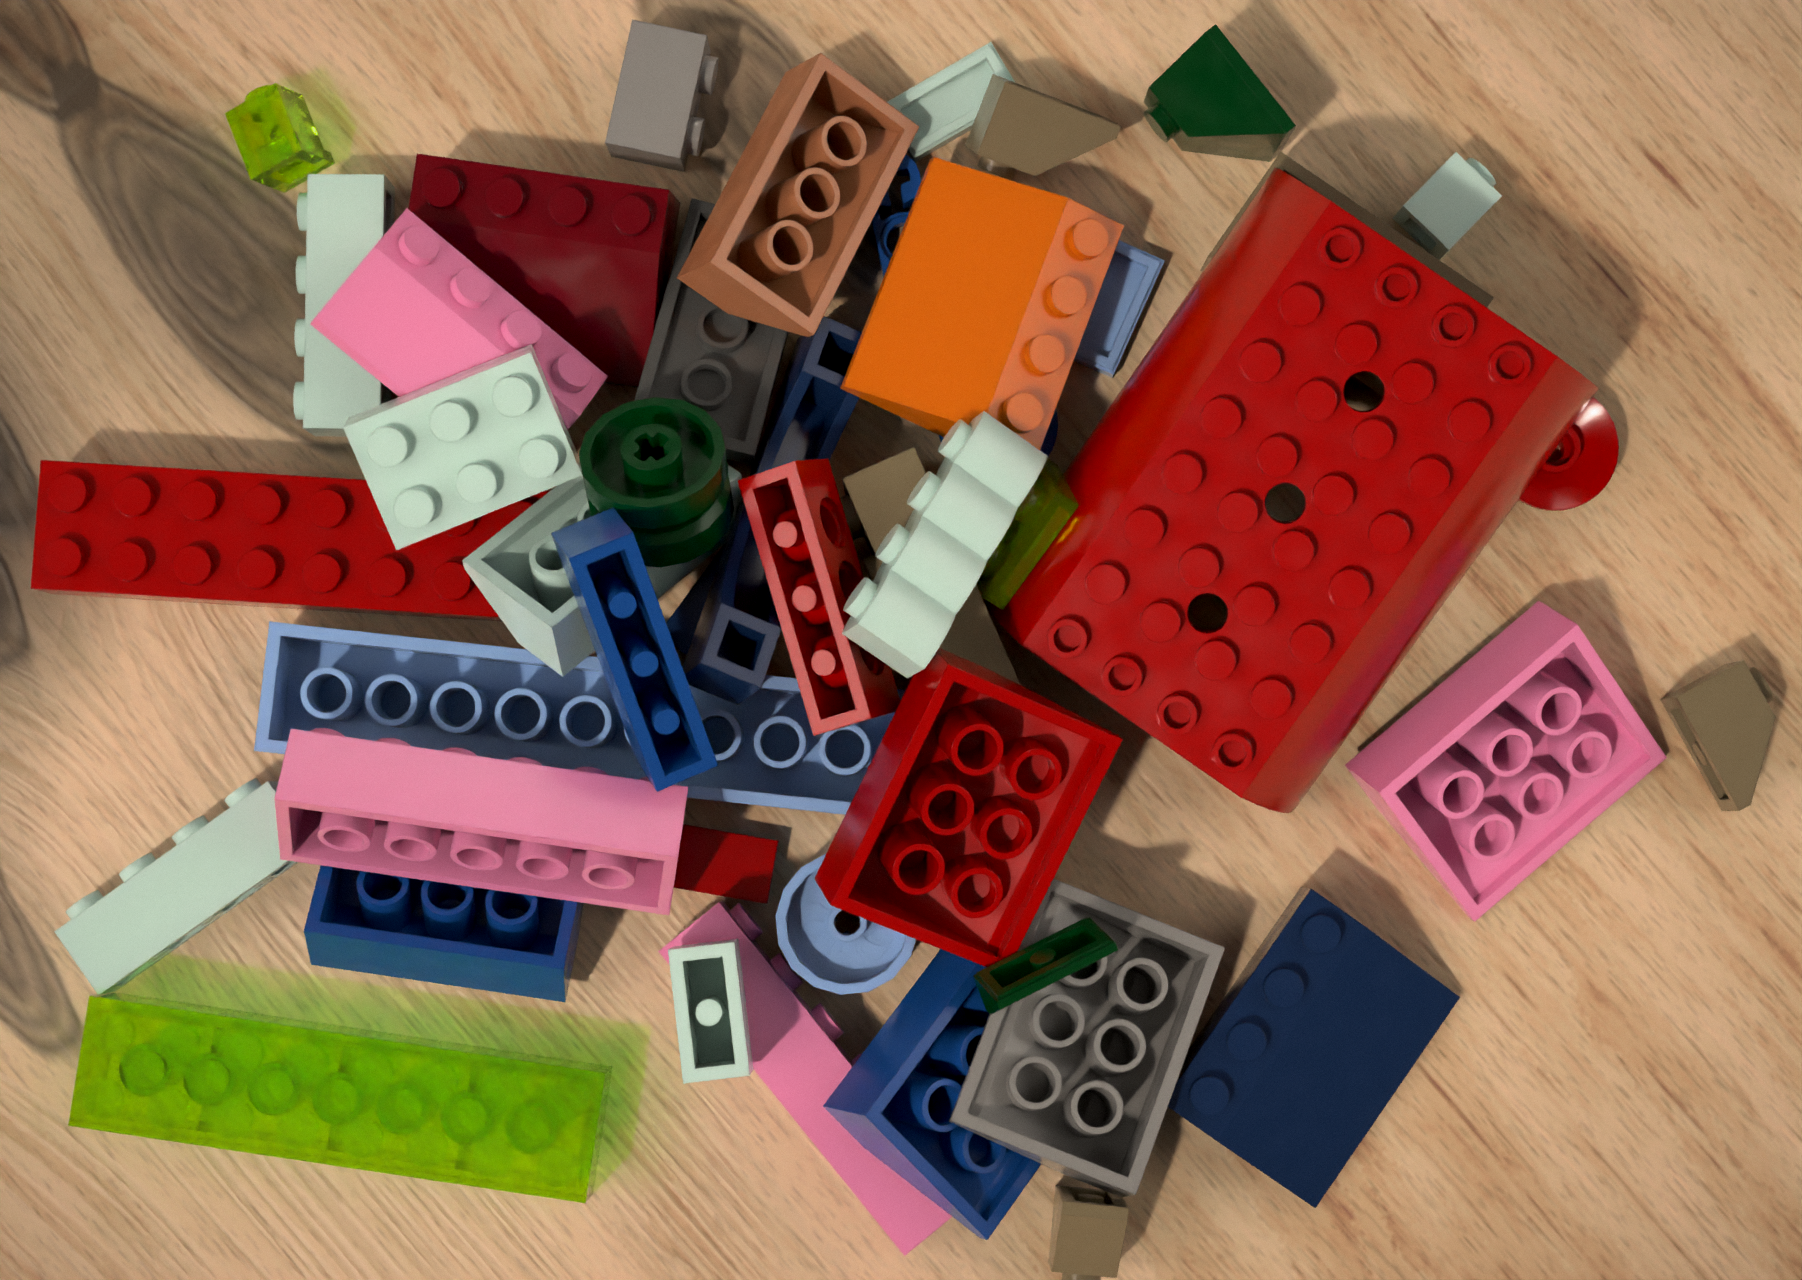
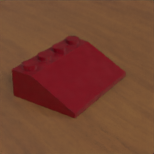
[408,153,680,388]

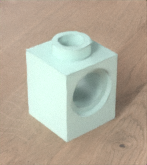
[1393,152,1502,260]

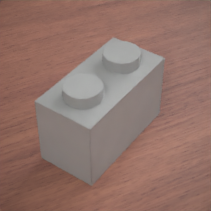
[605,19,719,172]

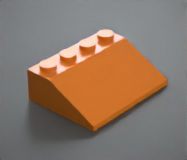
[840,157,1124,450]

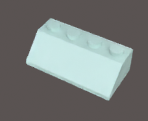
[462,465,742,677]

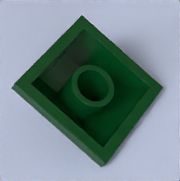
[1144,24,1296,162]

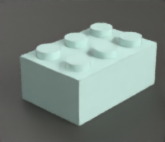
[343,344,582,550]

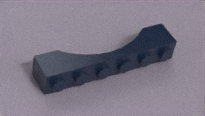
[683,316,862,705]

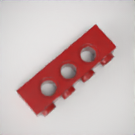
[738,458,900,736]

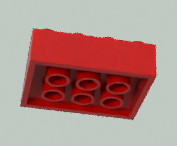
[814,648,1123,967]

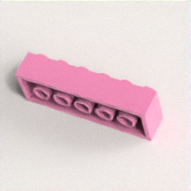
[275,728,689,915]

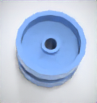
[775,853,916,995]

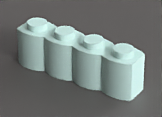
[842,411,1048,679]

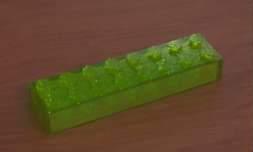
[68,992,613,1203]

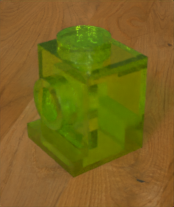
[225,83,335,193]

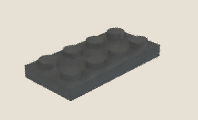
[634,198,789,465]

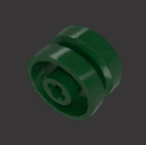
[579,397,734,568]

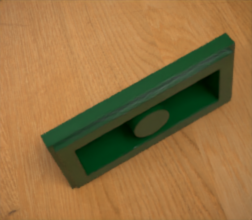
[973,917,1118,1015]

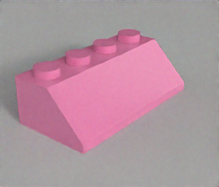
[310,208,608,430]

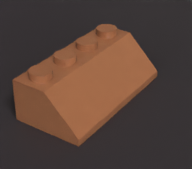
[677,53,919,337]

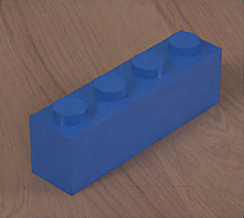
[551,508,718,792]

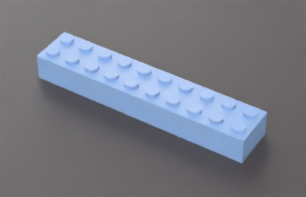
[254,621,906,815]

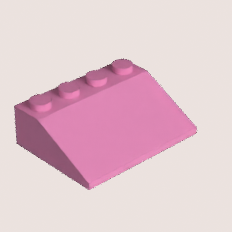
[1345,601,1667,922]

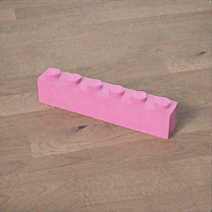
[658,900,952,1256]

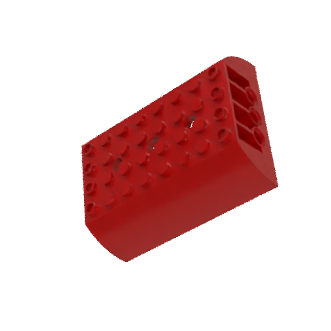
[981,168,1599,813]

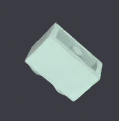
[668,939,754,1084]

